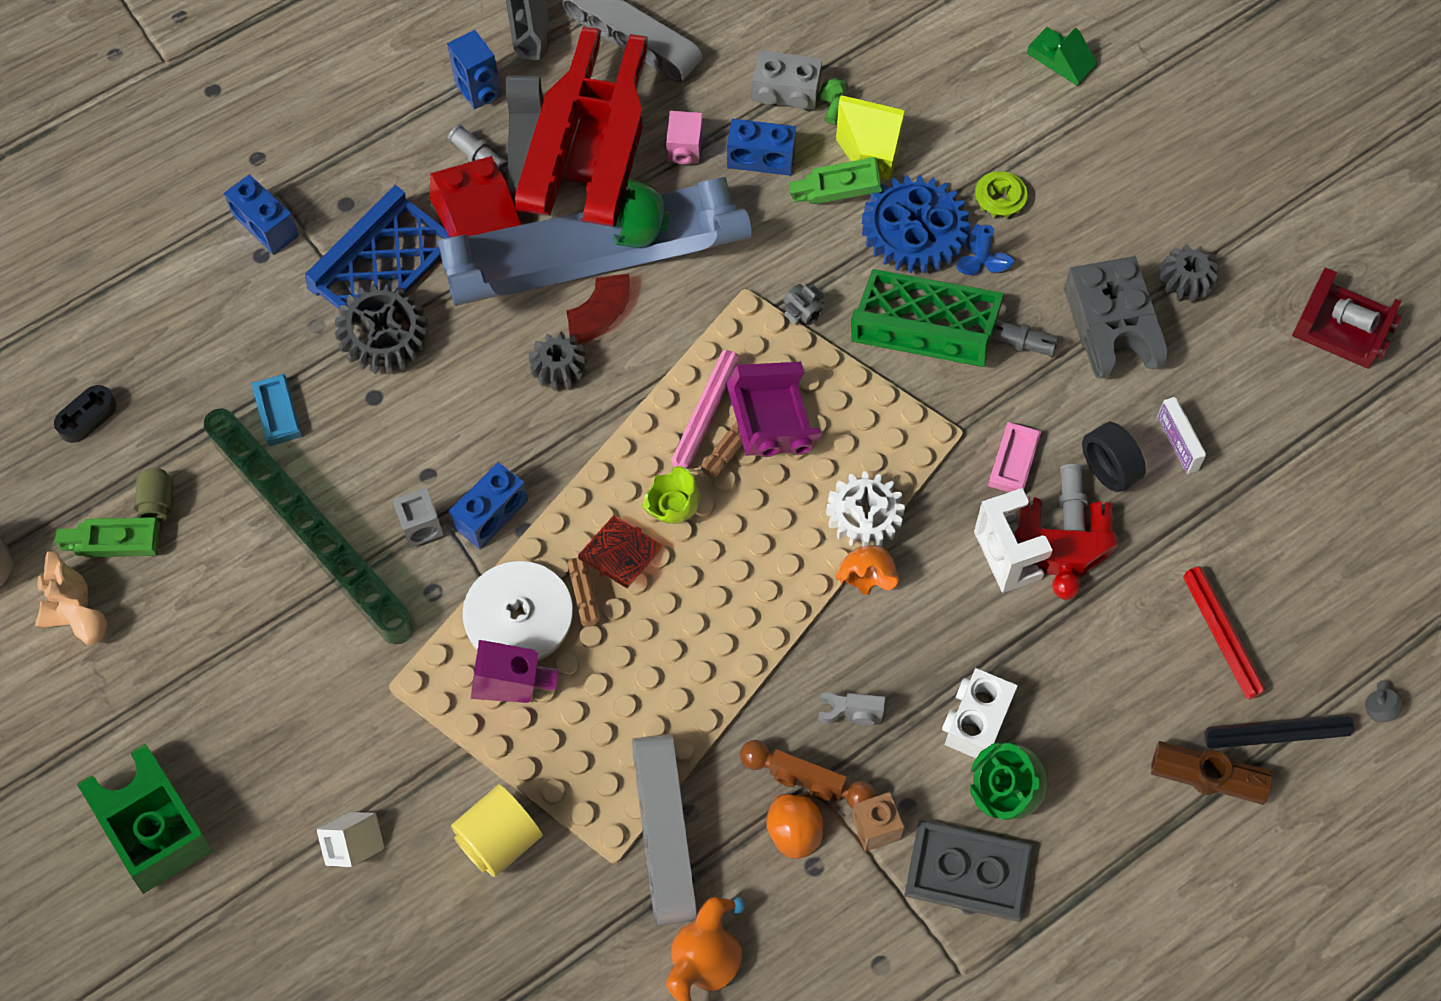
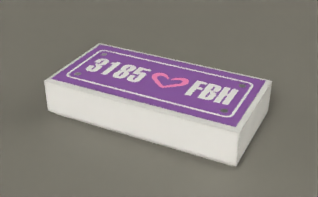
[1157,397,1206,475]

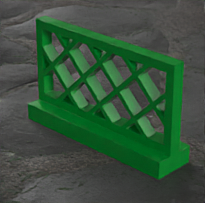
[851,269,1004,367]

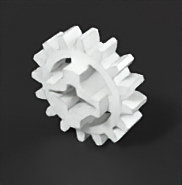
[826,472,905,547]

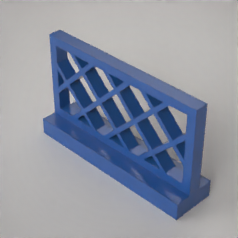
[305,185,450,312]

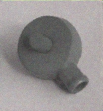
[1365,681,1402,723]

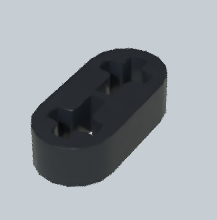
[54,385,117,443]

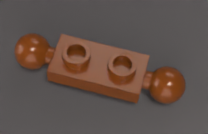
[740,740,876,809]

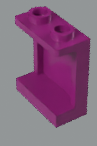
[726,361,822,457]

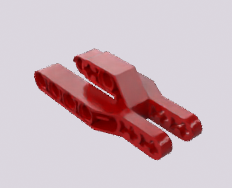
[515,26,648,227]

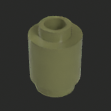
[134,468,173,523]

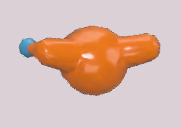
[666,897,745,1001]

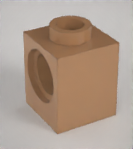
[851,792,904,852]

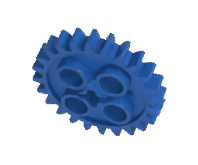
[861,175,970,273]

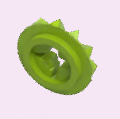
[975,171,1028,219]

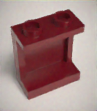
[1292,267,1402,369]

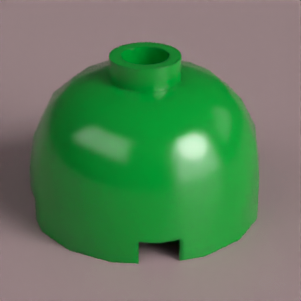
[614,179,670,248]
[970,743,1048,820]

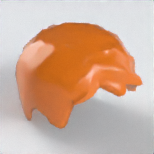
[836,545,899,595]
[766,794,824,859]

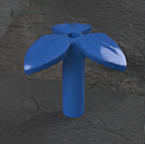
[956,224,1014,275]

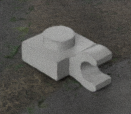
[818,692,885,726]

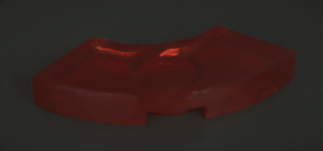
[566,273,630,344]

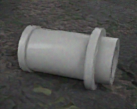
[1332,298,1381,334]

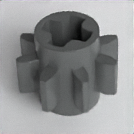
[784,284,825,325]

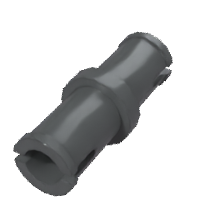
[991,320,1059,358]

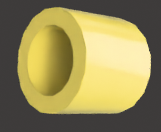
[451,784,543,877]

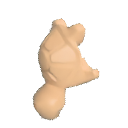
[36,551,107,645]

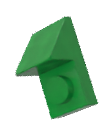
[1027,27,1097,86]

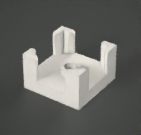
[974,488,1053,593]

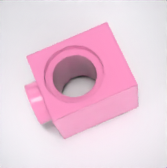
[666,111,703,165]

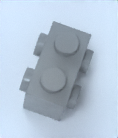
[752,50,822,110]

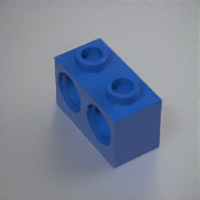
[447,29,502,110]
[727,119,796,176]
[223,174,299,255]
[449,462,528,549]

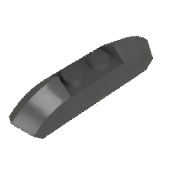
[506,0,549,60]

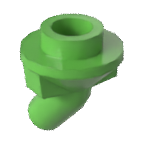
[818,78,848,125]

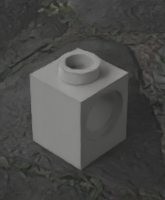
[392,488,444,548]

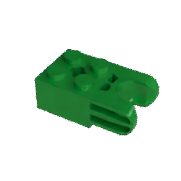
[77,744,212,894]

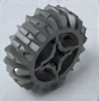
[335,283,428,374]

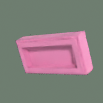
[988,422,1041,492]

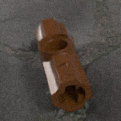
[1150,741,1273,805]

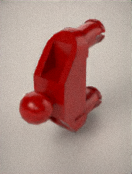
[1014,497,1118,600]

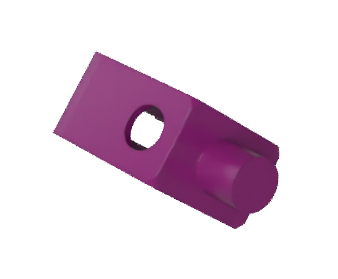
[470,640,558,703]

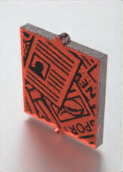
[578,515,662,589]

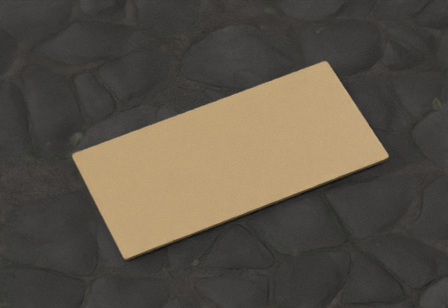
[389,289,962,863]

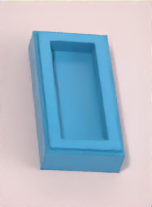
[251,374,303,446]

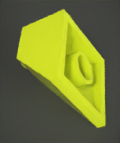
[836,95,905,180]

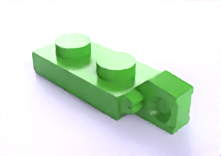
[789,157,882,204]
[55,518,160,557]

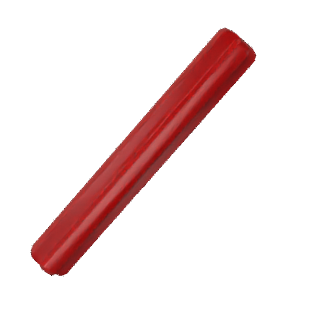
[1183,566,1266,700]

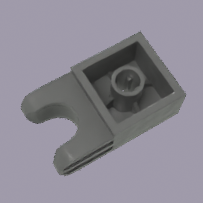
[1064,256,1167,379]

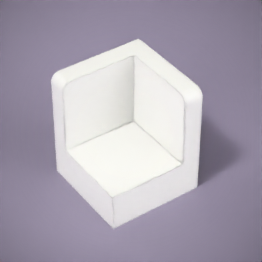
[317,812,384,867]

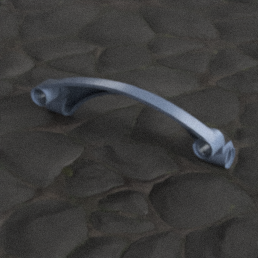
[438,177,752,306]

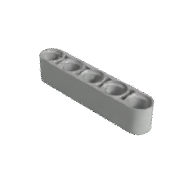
[563,0,703,82]
[632,734,696,926]

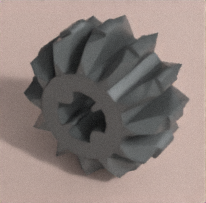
[1160,244,1219,303]
[529,331,588,392]

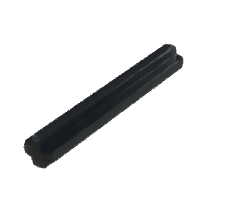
[1204,714,1354,749]

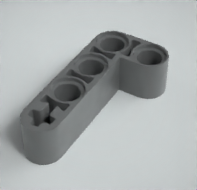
[506,75,543,205]

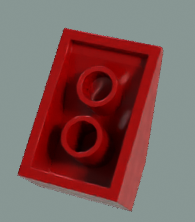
[429,156,521,238]

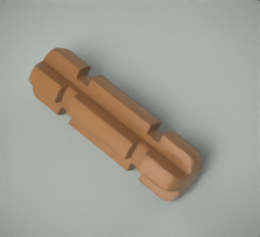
[701,421,743,479]
[567,557,601,627]

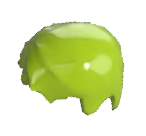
[641,466,701,524]

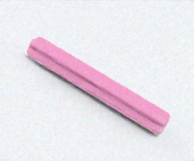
[672,350,739,469]

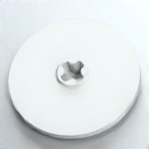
[462,561,573,661]

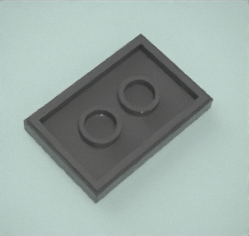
[904,820,1032,922]

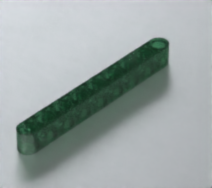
[204,408,413,645]

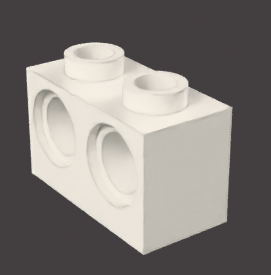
[942,668,1018,758]

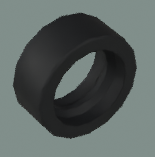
[1082,421,1146,493]

